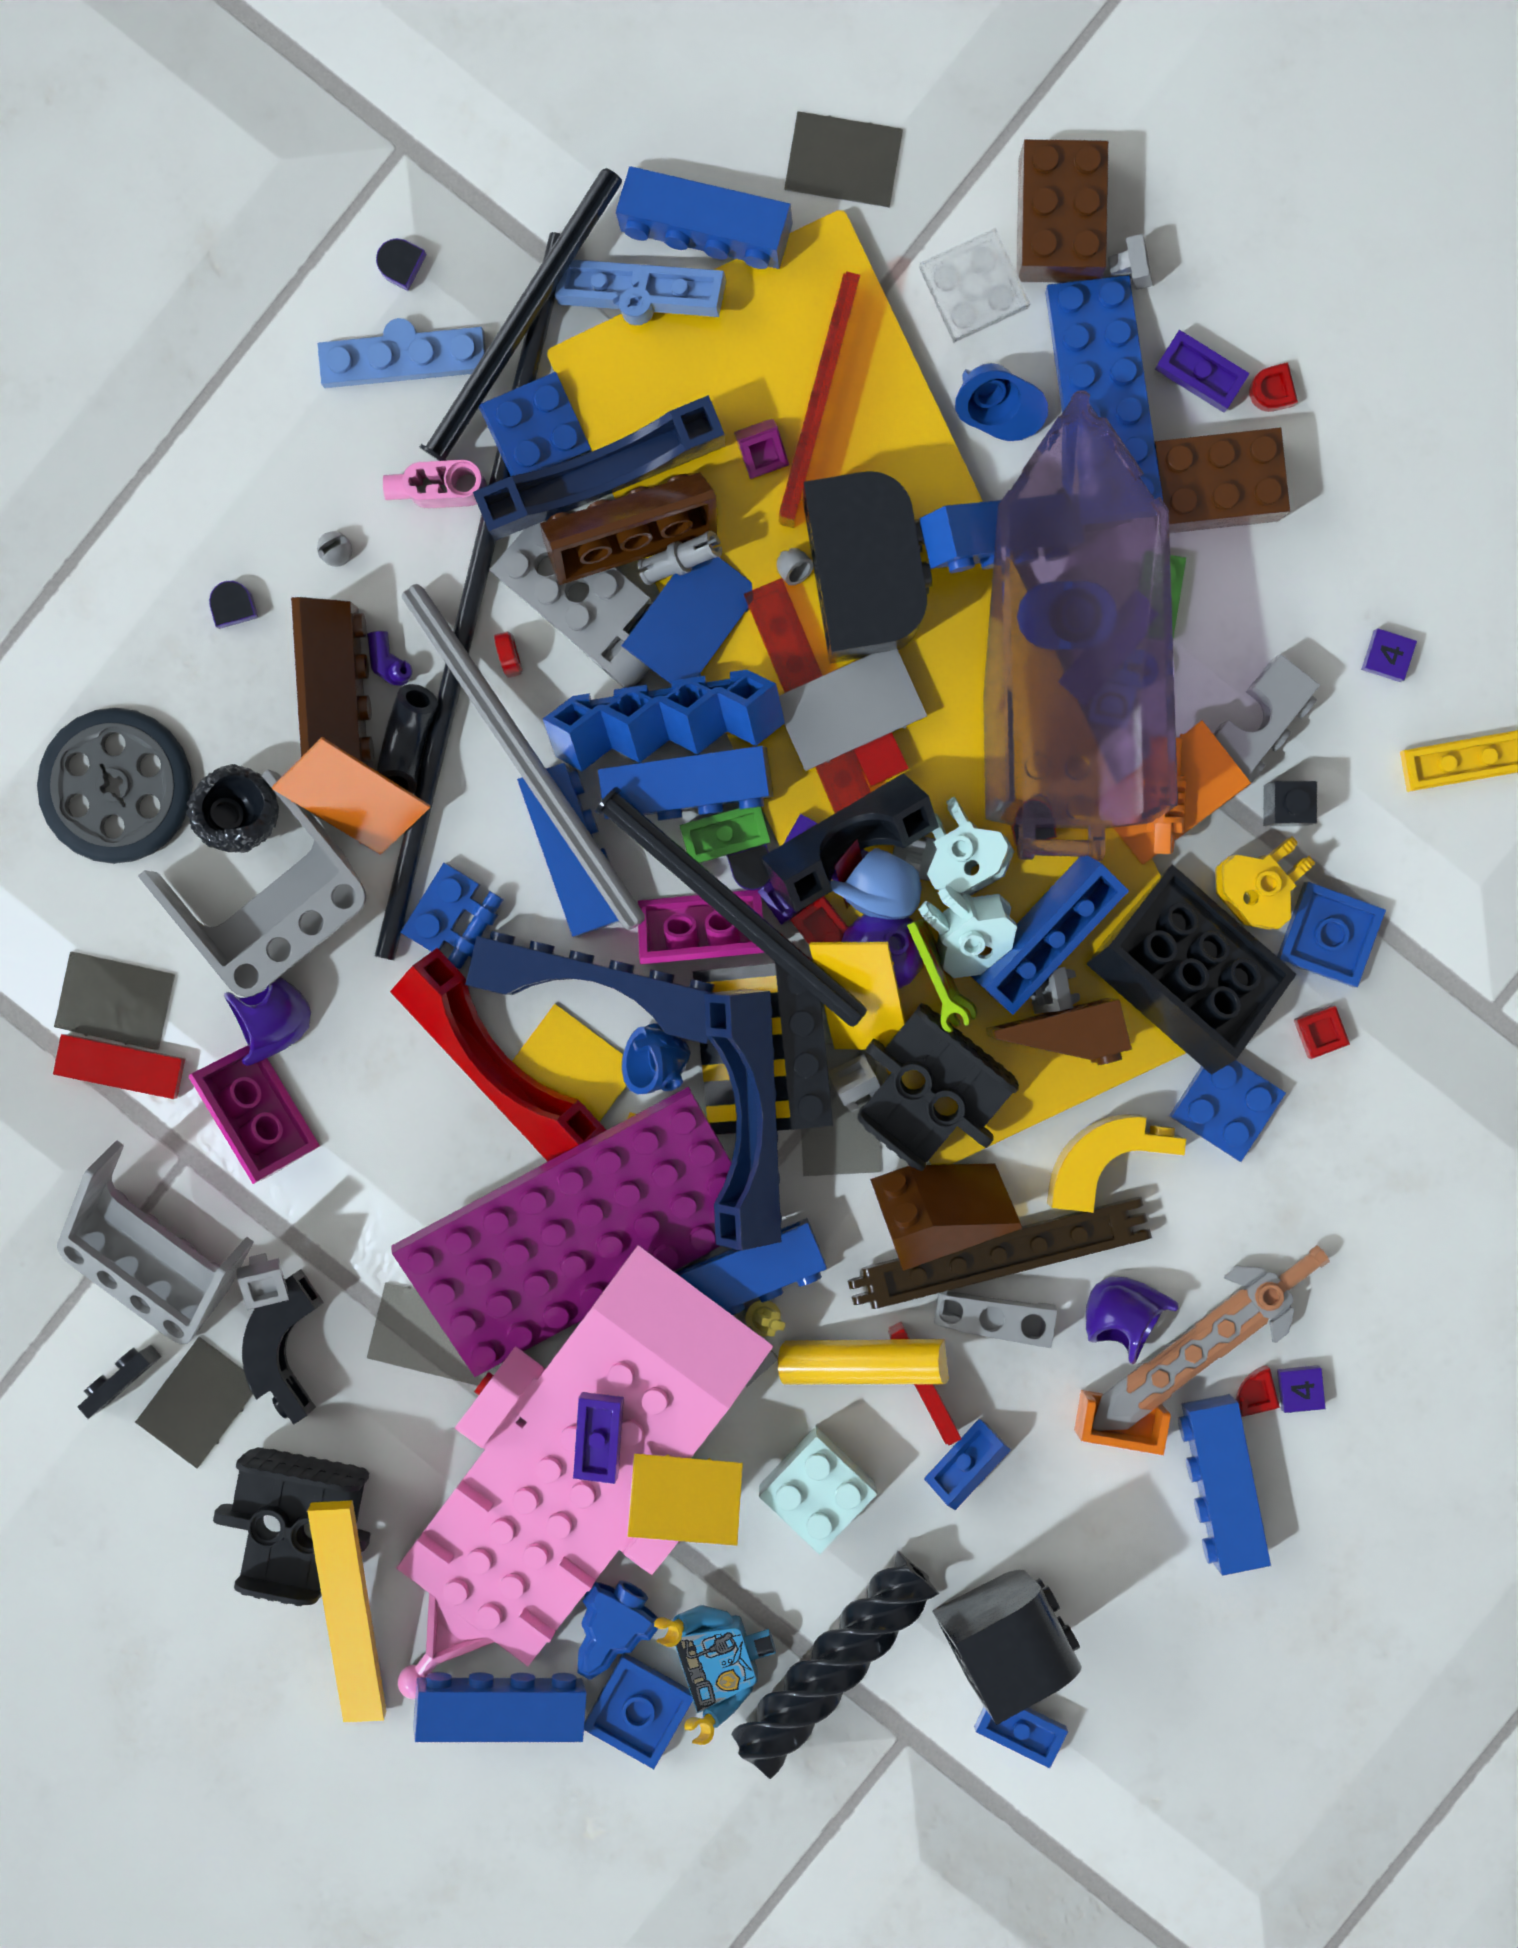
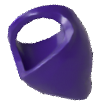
[224,977,311,1066]
[1086,1277,1179,1365]

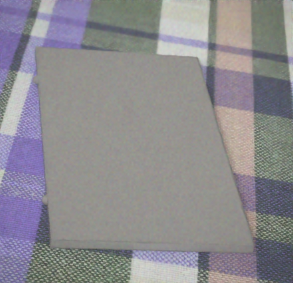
[779,649,927,771]

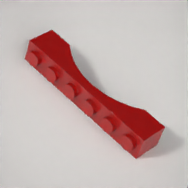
[390,948,606,1162]

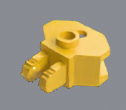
[1215,836,1315,930]

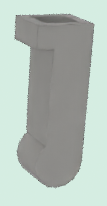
[934,1291,1057,1348]

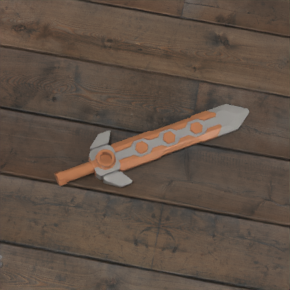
[1092,1245,1330,1431]

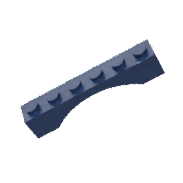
[473,395,725,541]
[465,931,715,1044]
[704,989,782,1251]

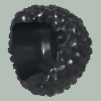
[186,764,279,853]

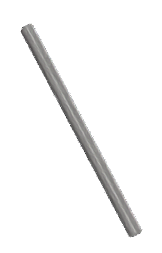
[402,584,645,930]

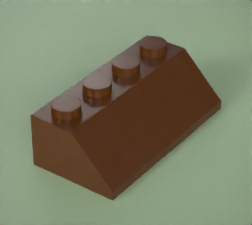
[540,472,717,585]
[291,597,374,765]

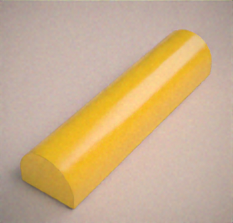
[778,1339,949,1385]

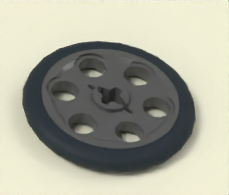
[37,708,193,864]

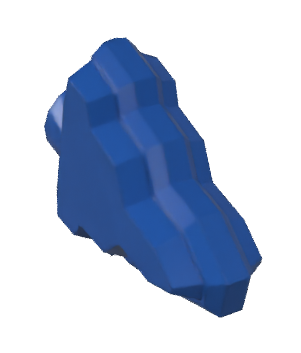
[577,1580,658,1680]

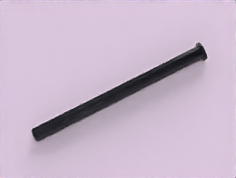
[419,168,622,461]
[595,787,867,1027]

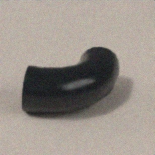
[377,684,438,794]

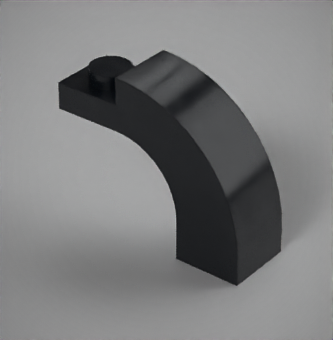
[242,1269,324,1425]

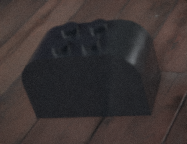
[802,471,932,664]
[932,1570,1082,1725]

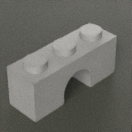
[1213,654,1320,783]

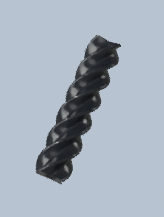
[731,1551,939,1779]

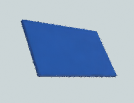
[621,557,754,685]

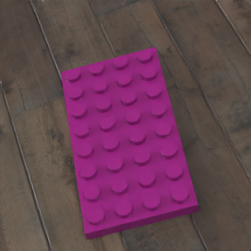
[391,1086,732,1377]

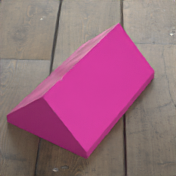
[638,889,764,964]
[188,1045,320,1184]

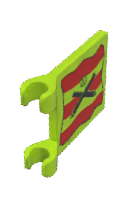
[907,918,977,1033]

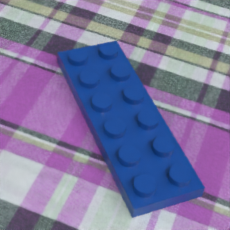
[1045,275,1164,525]

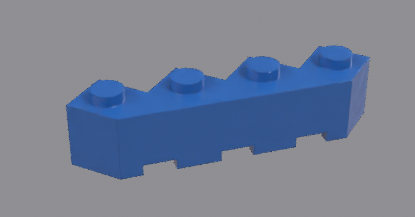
[543,669,785,772]

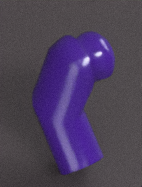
[367,631,413,686]

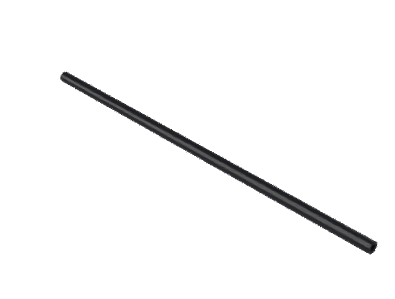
[374,232,560,961]

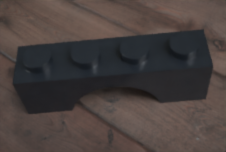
[761,773,939,912]

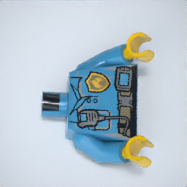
[654,1605,776,1745]

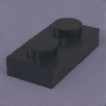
[77,1345,162,1419]

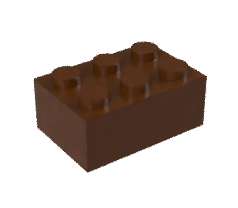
[1016,139,1109,283]
[1154,427,1290,535]

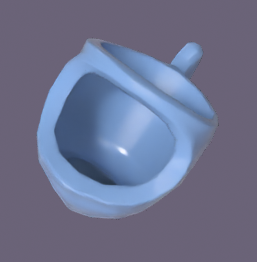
[831,848,922,919]

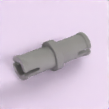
[638,531,722,585]

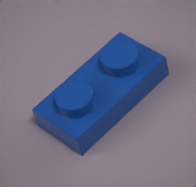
[924,1418,1011,1510]
[974,1707,1068,1769]

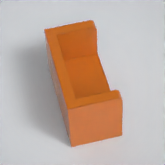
[1074,1390,1171,1456]

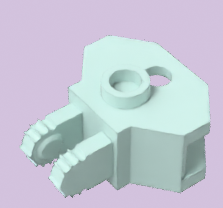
[927,796,1015,896]
[918,885,1017,978]

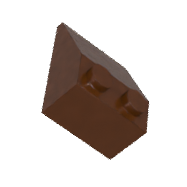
[986,998,1132,1065]
[870,1163,1022,1271]

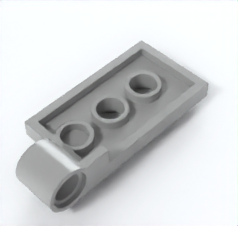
[489,519,653,688]

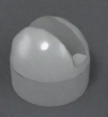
[317,531,352,567]
[777,548,814,585]

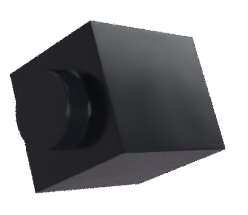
[1263,781,1317,826]

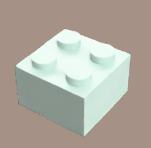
[759,1426,877,1555]

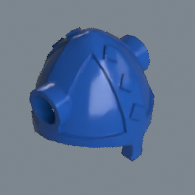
[622,1023,691,1095]

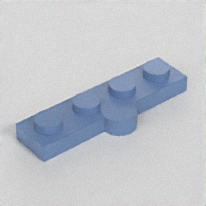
[555,260,726,325]
[317,318,486,388]

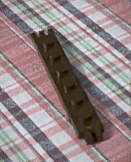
[847,1197,1152,1309]

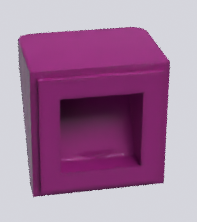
[734,419,789,479]

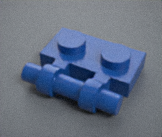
[400,862,504,969]

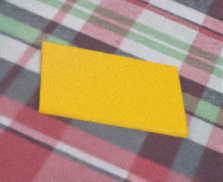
[512,1004,627,1122]
[627,1454,743,1546]

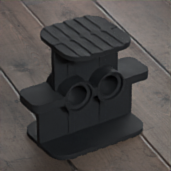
[857,1003,1019,1171]
[213,1447,371,1606]

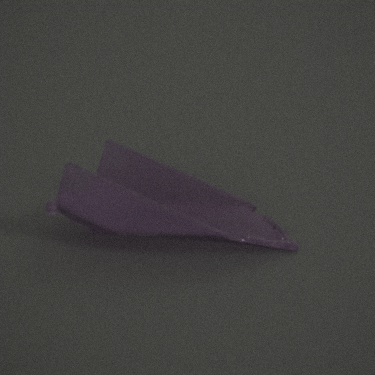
[983,390,1178,861]

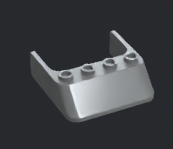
[138,769,366,997]
[57,1140,254,1344]

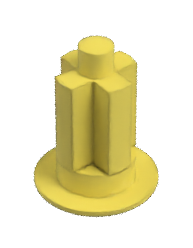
[745,1300,785,1337]

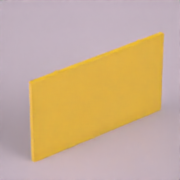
[809,942,906,1050]

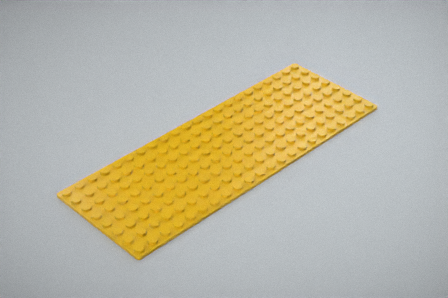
[547,210,1186,1165]

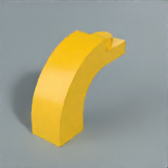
[1047,1114,1186,1213]

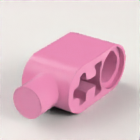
[383,460,487,508]

